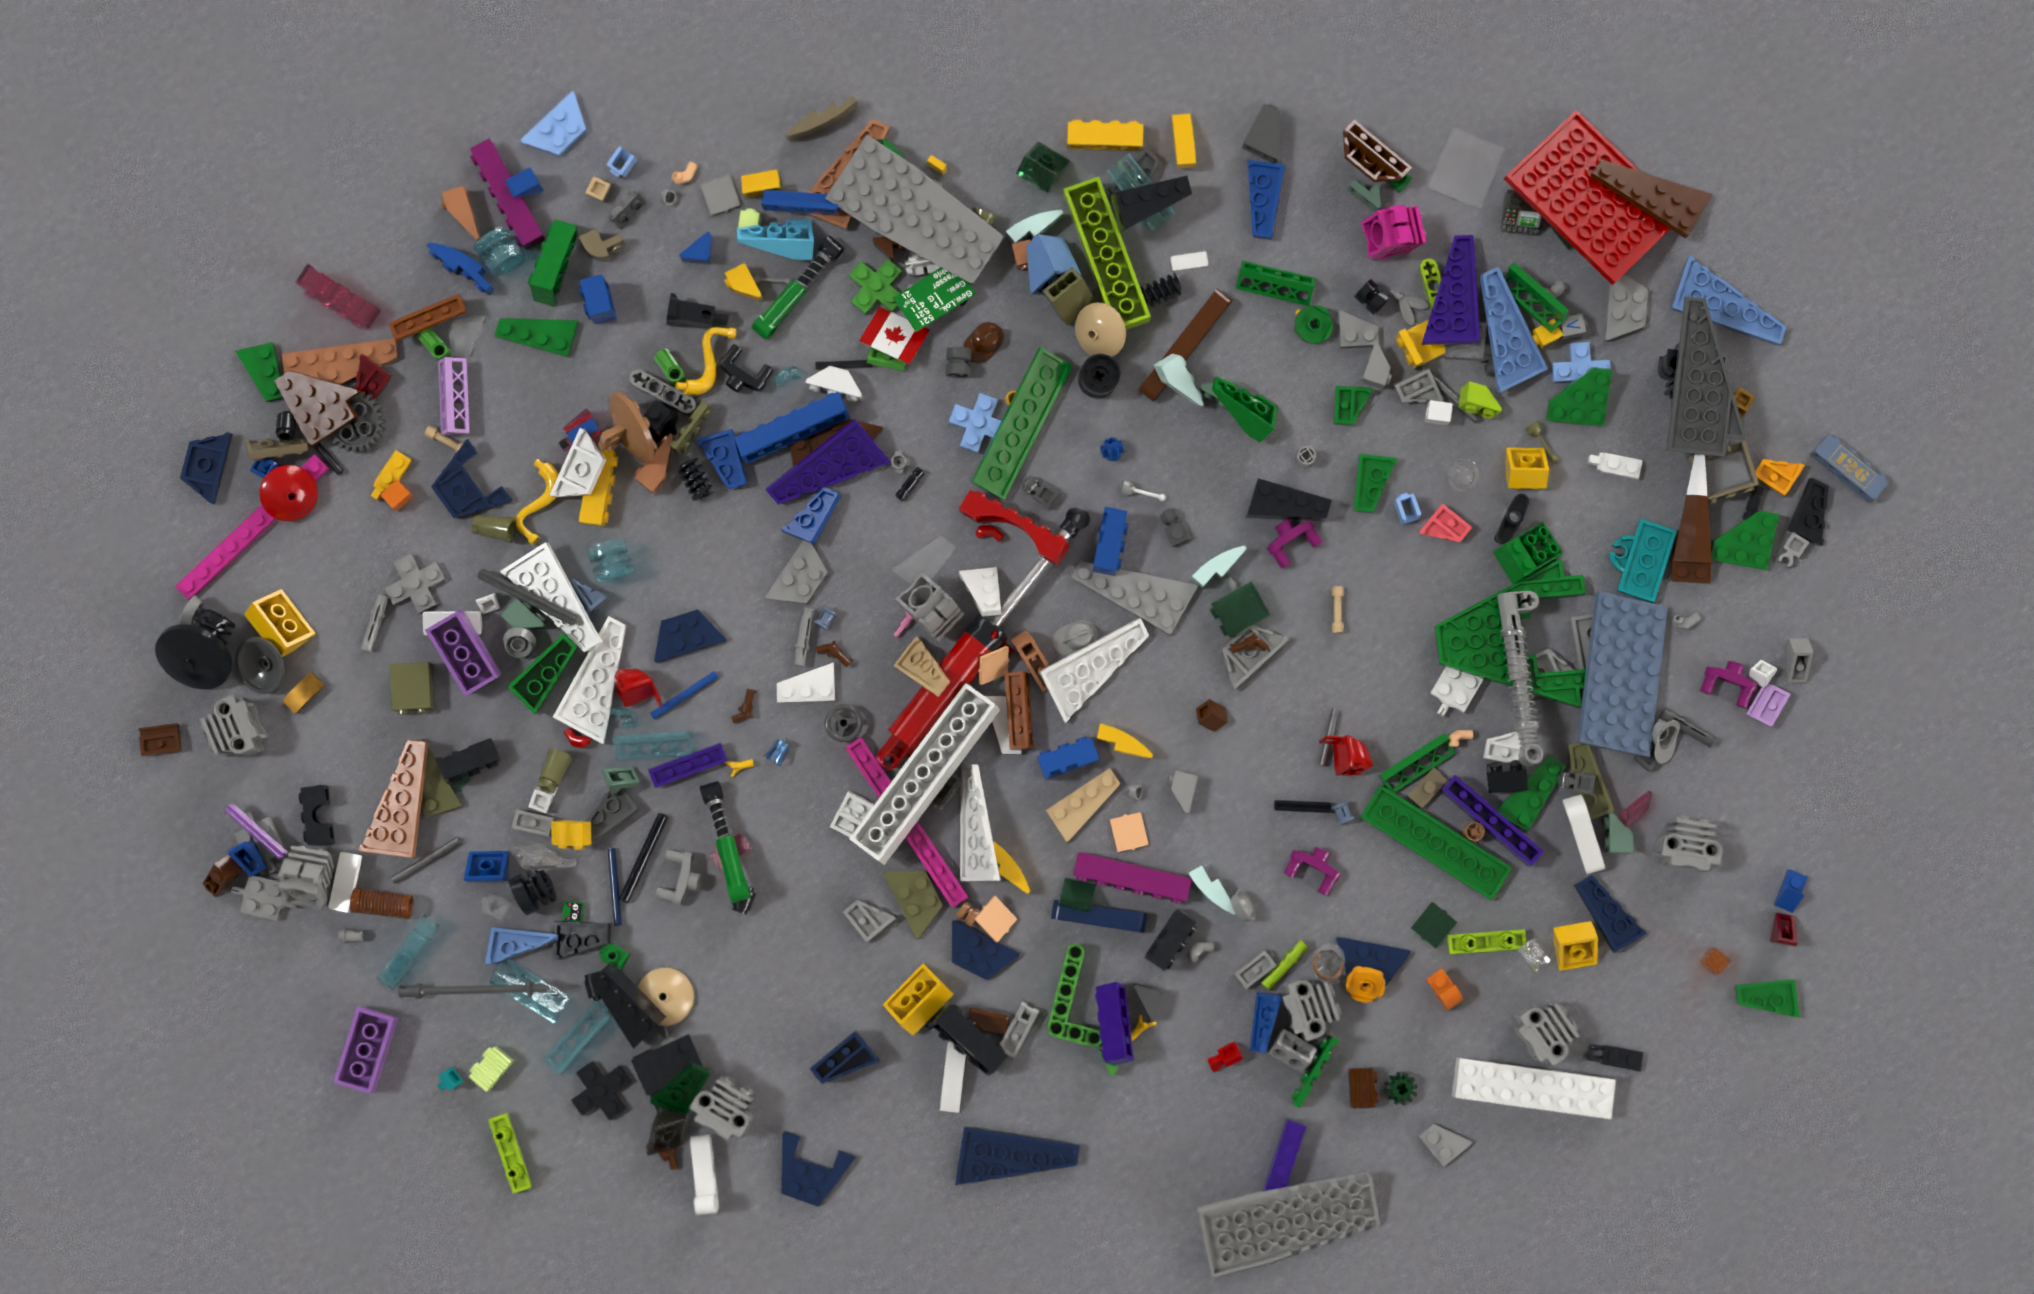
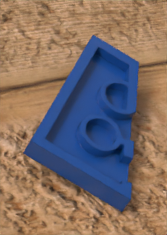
[696,429,748,490]

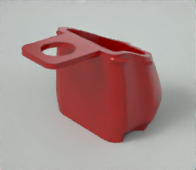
[614,668,662,708]
[1319,735,1373,776]

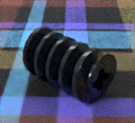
[1140,272,1181,307]
[678,458,714,501]

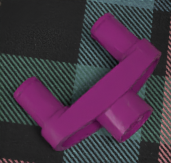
[1266,519,1322,568]
[1700,661,1757,709]
[1284,847,1341,897]

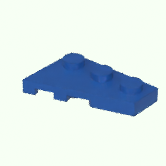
[781,487,841,545]
[1250,992,1282,1053]

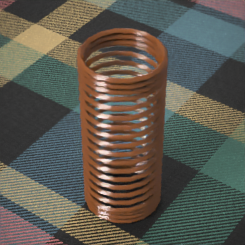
[350,888,414,920]

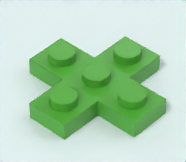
[849,259,902,315]

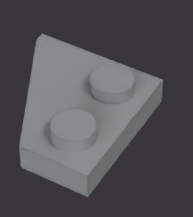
[1393,368,1444,402]
[1418,1123,1472,1167]

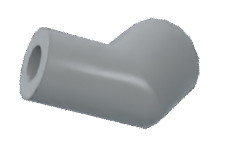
[1543,280,1566,298]
[1672,612,1701,630]
[1187,942,1214,962]

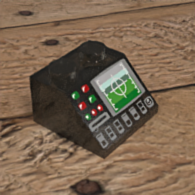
[1500,189,1543,236]

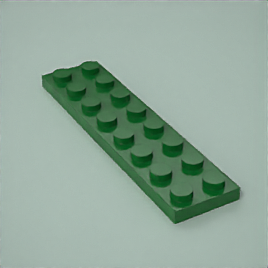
[971,347,1072,500]
[1359,785,1512,901]

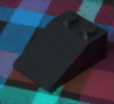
[631,1034,703,1096]

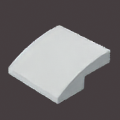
[830,791,875,837]

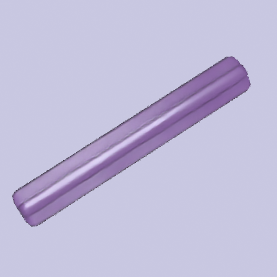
[225,804,287,859]

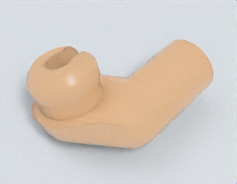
[672,162,698,184]
[1448,730,1473,747]

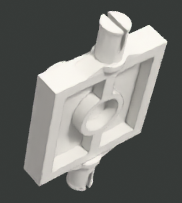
[1430,667,1483,717]

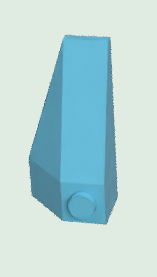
[736,219,814,261]

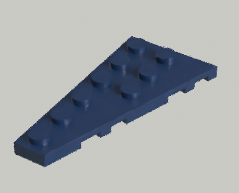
[955,1126,1080,1186]

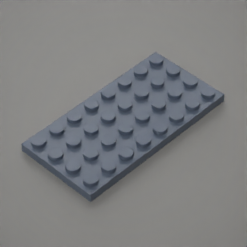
[1577,591,1668,758]

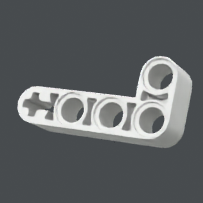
[1562,794,1606,874]
[690,1134,719,1215]

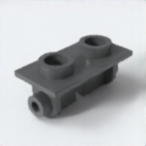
[608,191,646,229]

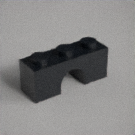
[299,785,335,846]

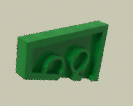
[235,342,284,402]
[1353,454,1398,513]
[1735,979,1800,1018]

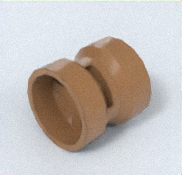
[1463,822,1485,842]
[955,901,980,927]

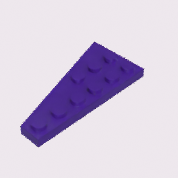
[1422,235,1480,345]
[766,419,891,504]

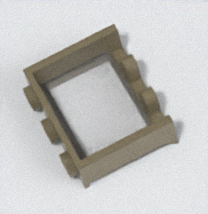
[1687,441,1759,504]

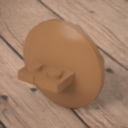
[597,391,657,463]

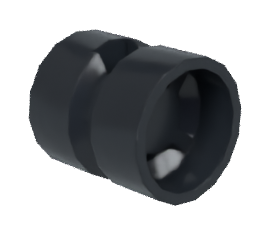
[1354,279,1390,315]

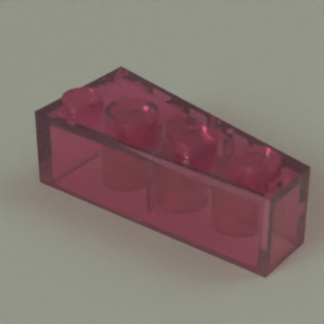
[295,263,380,330]

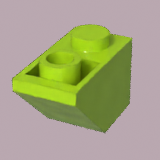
[1458,381,1502,419]

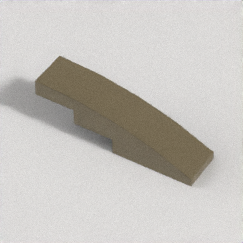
[786,96,858,141]

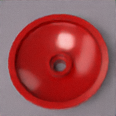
[259,465,318,522]

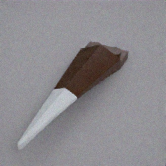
[1670,454,1712,584]

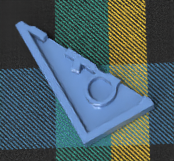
[485,927,559,965]

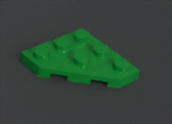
[1546,367,1612,426]
[1711,510,1779,570]

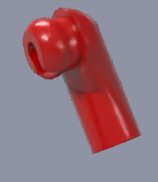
[975,525,1005,542]
[563,727,591,749]

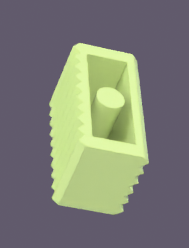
[469,1046,514,1092]

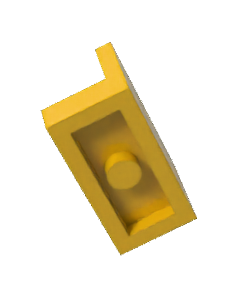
[741,170,781,199]

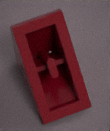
[1770,913,1798,946]

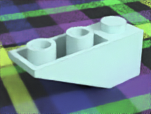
[1154,354,1204,406]

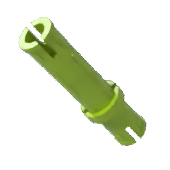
[1261,940,1309,991]

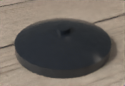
[155,624,232,689]

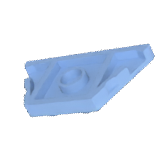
[520,91,587,157]

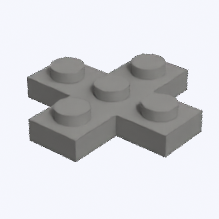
[385,554,446,614]

